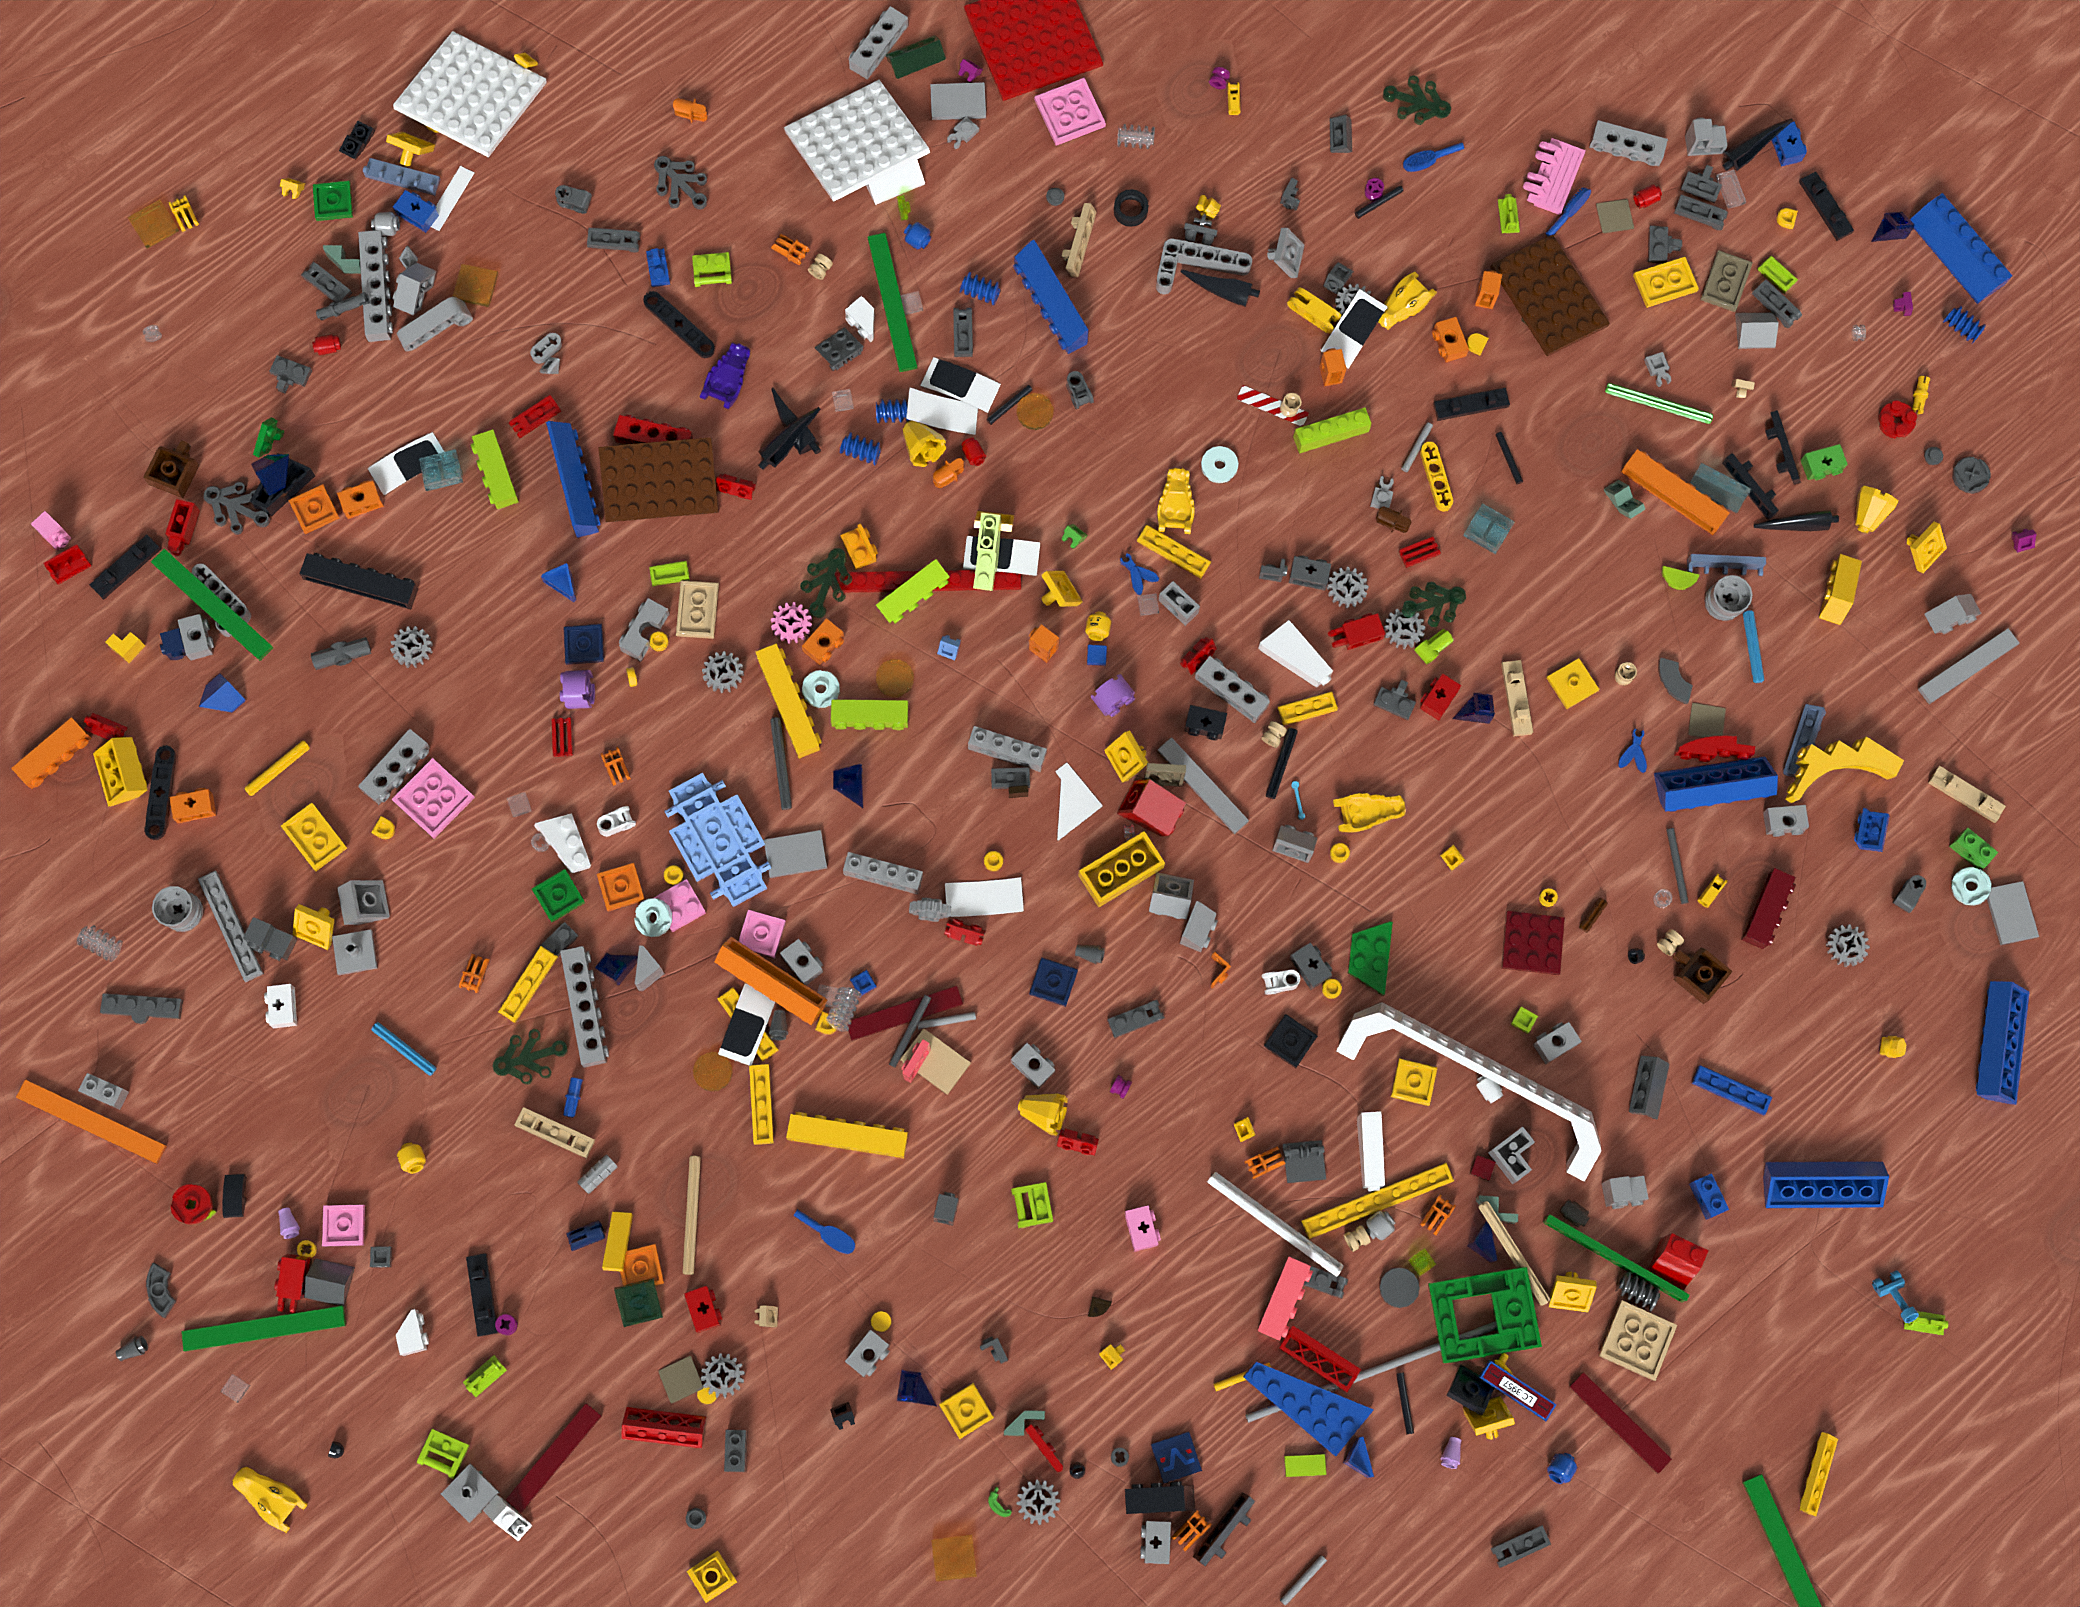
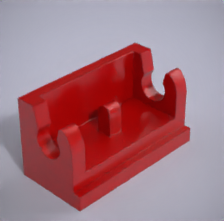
[43,544,92,585]

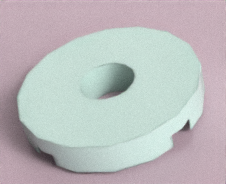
[1201,446,1238,483]
[802,670,840,708]
[1951,867,1991,906]
[634,898,672,937]

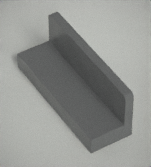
[1629,1056,1669,1119]

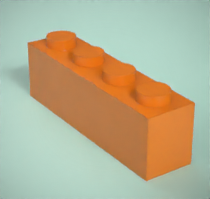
[11,717,92,789]

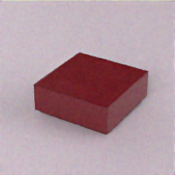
[1470,1155,1496,1181]

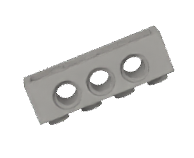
[848,6,908,80]
[1589,120,1668,166]
[1195,656,1270,723]
[968,726,1047,772]
[358,729,430,805]
[843,852,923,895]

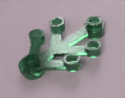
[1383,76,1451,125]
[800,548,852,618]
[1402,582,1466,627]
[492,1029,568,1085]

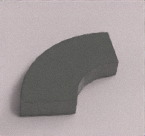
[1658,658,1693,704]
[146,1262,176,1318]

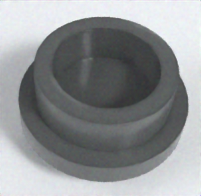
[1046,188,1064,206]
[1924,447,1943,465]
[686,1508,706,1529]

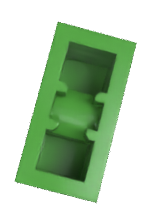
[1801,444,1848,480]
[1949,828,1998,870]

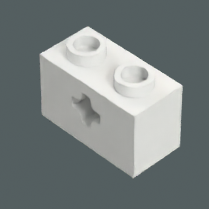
[264,984,297,1028]

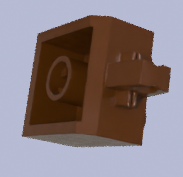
[143,440,199,498]
[1672,947,1733,1004]

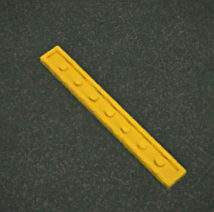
[1301,1163,1454,1240]

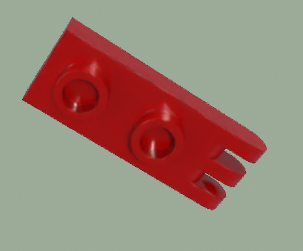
[509,395,561,438]
[1025,1424,1063,1472]

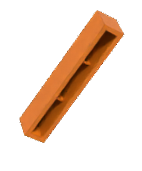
[1621,449,1730,535]
[714,937,828,1025]

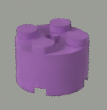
[560,670,595,709]
[1091,674,1135,717]

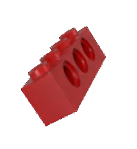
[613,414,693,444]

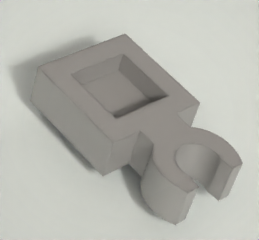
[947,117,979,149]
[1644,352,1671,387]
[1370,476,1394,509]

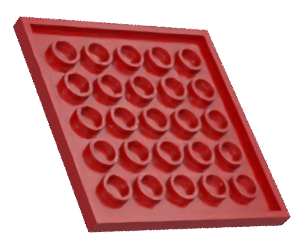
[964,0,1103,101]

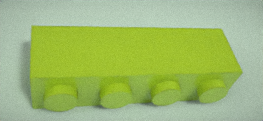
[1293,408,1372,454]
[470,430,519,510]
[876,559,949,624]
[831,700,908,730]

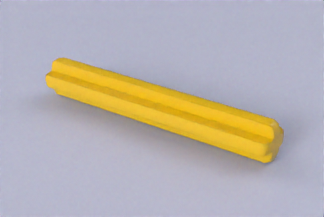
[245,740,310,796]

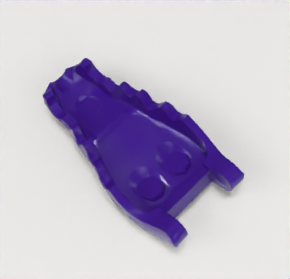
[700,343,750,409]

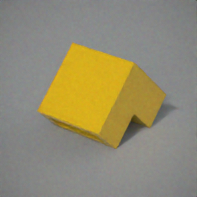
[105,632,145,663]

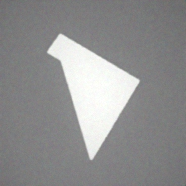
[1055,763,1102,840]

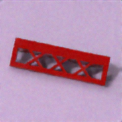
[1279,1326,1361,1393]
[621,1407,706,1448]

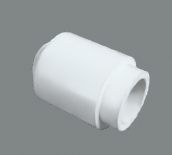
[1476,1076,1503,1104]

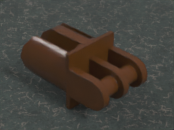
[1376,506,1411,533]

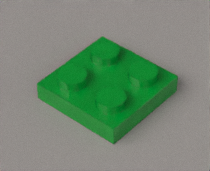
[313,181,353,221]
[532,869,585,922]

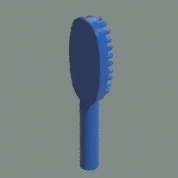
[1403,142,1464,172]
[1546,187,1591,236]
[793,1209,855,1254]

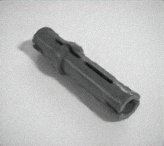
[316,292,370,321]

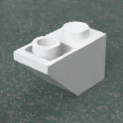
[845,296,875,342]
[396,1309,429,1356]
[483,1495,532,1541]

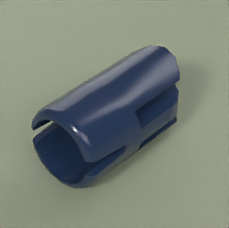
[566,1220,606,1251]

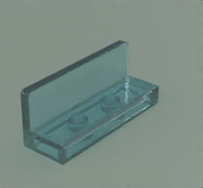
[1690,463,1751,513]

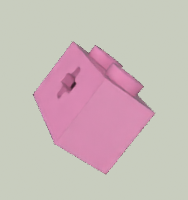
[31,511,71,551]
[1124,1206,1161,1252]

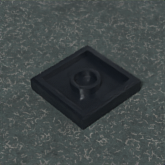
[1263,1014,1318,1068]
[1446,1364,1494,1416]

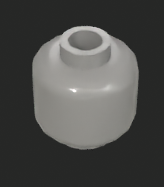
[371,212,400,236]
[1366,1211,1396,1240]

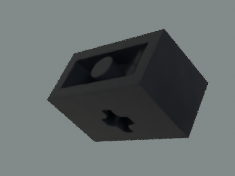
[1184,705,1227,741]

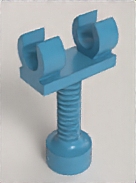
[1872,1270,1919,1323]

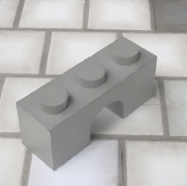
[619,598,670,662]

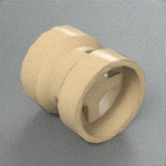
[808,254,833,280]
[1280,393,1302,417]
[1614,662,1637,686]
[1261,721,1287,748]
[1657,929,1684,956]
[1344,1225,1371,1252]

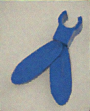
[1120,553,1159,595]
[1618,728,1647,773]

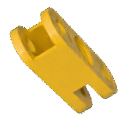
[1287,287,1342,334]

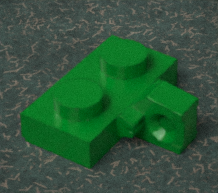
[253,417,284,458]

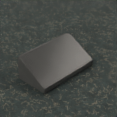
[1330,115,1352,153]

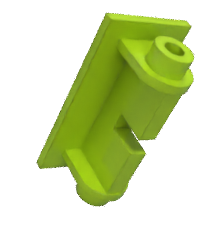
[1498,194,1520,233]
[1904,1311,1948,1335]
[463,1355,507,1397]

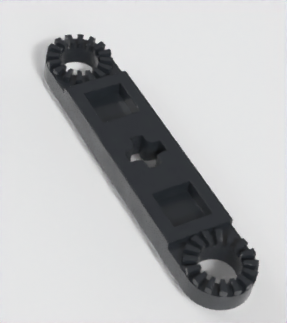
[643,291,715,358]
[144,745,176,840]

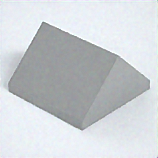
[1735,312,1779,349]
[635,945,664,991]

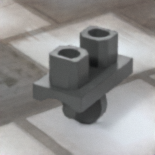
[1184,214,1218,246]

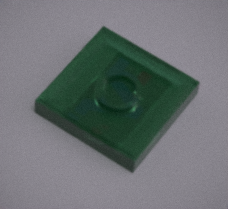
[614,1278,663,1327]

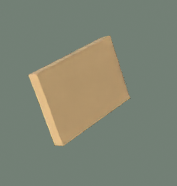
[676,580,719,639]
[900,1029,971,1095]

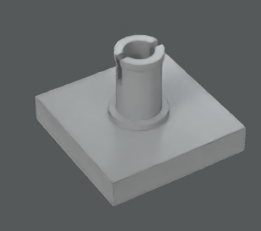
[1267,228,1304,278]
[332,929,378,975]
[441,1464,500,1523]

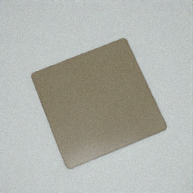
[1596,199,1634,233]
[1688,703,1726,738]
[658,1356,703,1404]

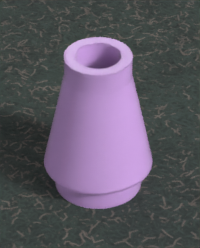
[278,1208,300,1239]
[1440,1437,1462,1469]

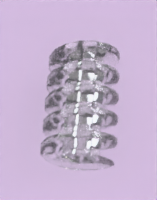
[1117,124,1155,150]
[76,925,123,962]
[826,987,861,1032]

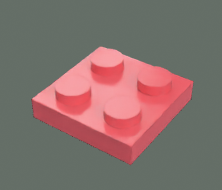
[902,1040,931,1083]

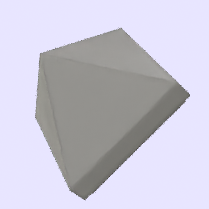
[399,246,418,269]
[539,357,560,374]

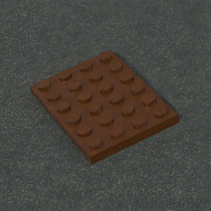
[1490,235,1610,356]
[598,437,719,522]

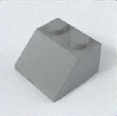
[1272,825,1317,863]
[1149,873,1194,919]
[338,880,390,925]
[1180,901,1218,952]

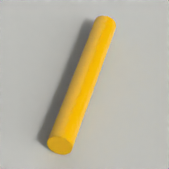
[1213,1362,1271,1391]

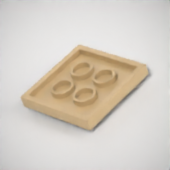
[1599,1300,1677,1381]

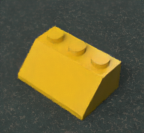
[93,737,147,806]

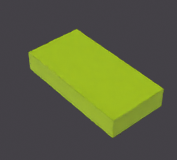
[1757,256,1798,294]
[649,561,690,586]
[1284,1454,1326,1477]

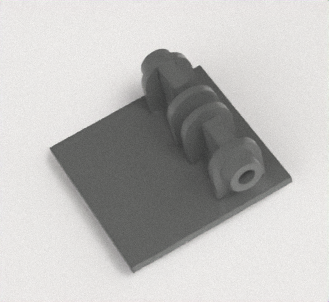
[815,327,863,371]
[1282,1140,1326,1183]

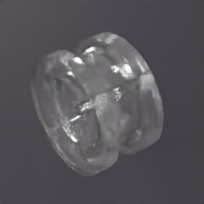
[142,325,162,342]
[1852,325,1866,341]
[1123,823,1135,842]
[531,833,549,852]
[1653,889,1673,908]

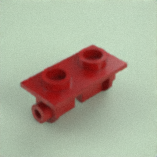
[716,473,756,500]
[1180,637,1217,675]
[84,713,128,740]
[944,919,986,946]
[1057,1128,1099,1156]

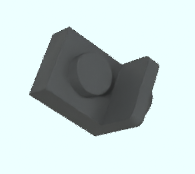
[1280,178,1300,211]
[1323,262,1354,294]
[1259,558,1288,582]
[980,1336,1008,1364]

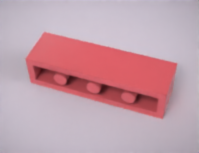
[1258,1256,1313,1341]

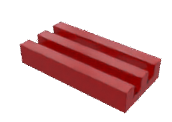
[1399,537,1441,568]
[552,717,573,757]

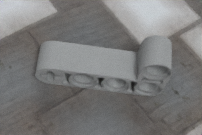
[396,297,473,351]
[192,564,251,637]

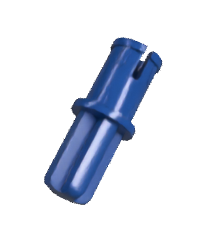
[563,1078,583,1118]

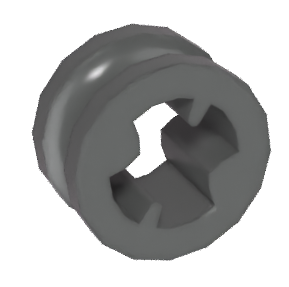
[1111,1448,1129,1467]

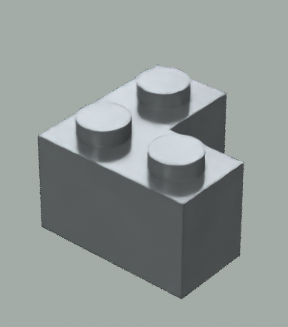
[243,917,297,961]

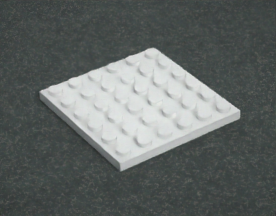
[393,31,546,157]
[784,80,930,202]

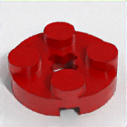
[1878,400,1917,438]
[170,1184,213,1225]

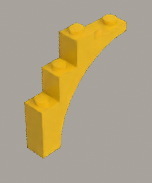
[1785,737,1904,803]

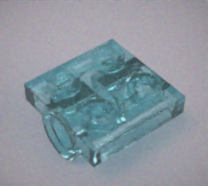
[419,449,463,491]
[1463,503,1515,554]

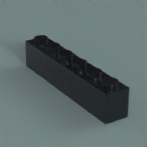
[299,553,418,610]

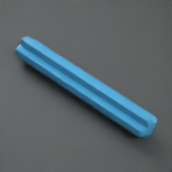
[1743,610,1764,683]
[371,1022,437,1076]

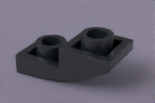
[339,121,375,160]
[222,1174,247,1218]

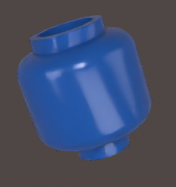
[904,222,932,250]
[1547,1453,1577,1484]

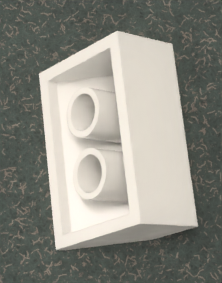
[866,160,925,205]

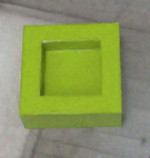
[1511,1007,1538,1034]

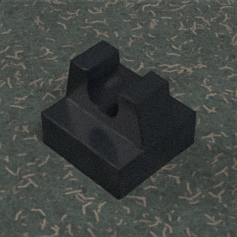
[830,1402,855,1430]

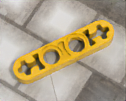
[1420,442,1453,512]

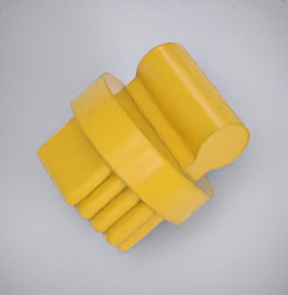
[1196,195,1221,220]
[1879,1036,1907,1058]

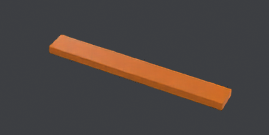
[16,1080,167,1164]

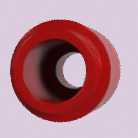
[1633,184,1662,209]
[312,334,341,356]
[961,437,986,466]

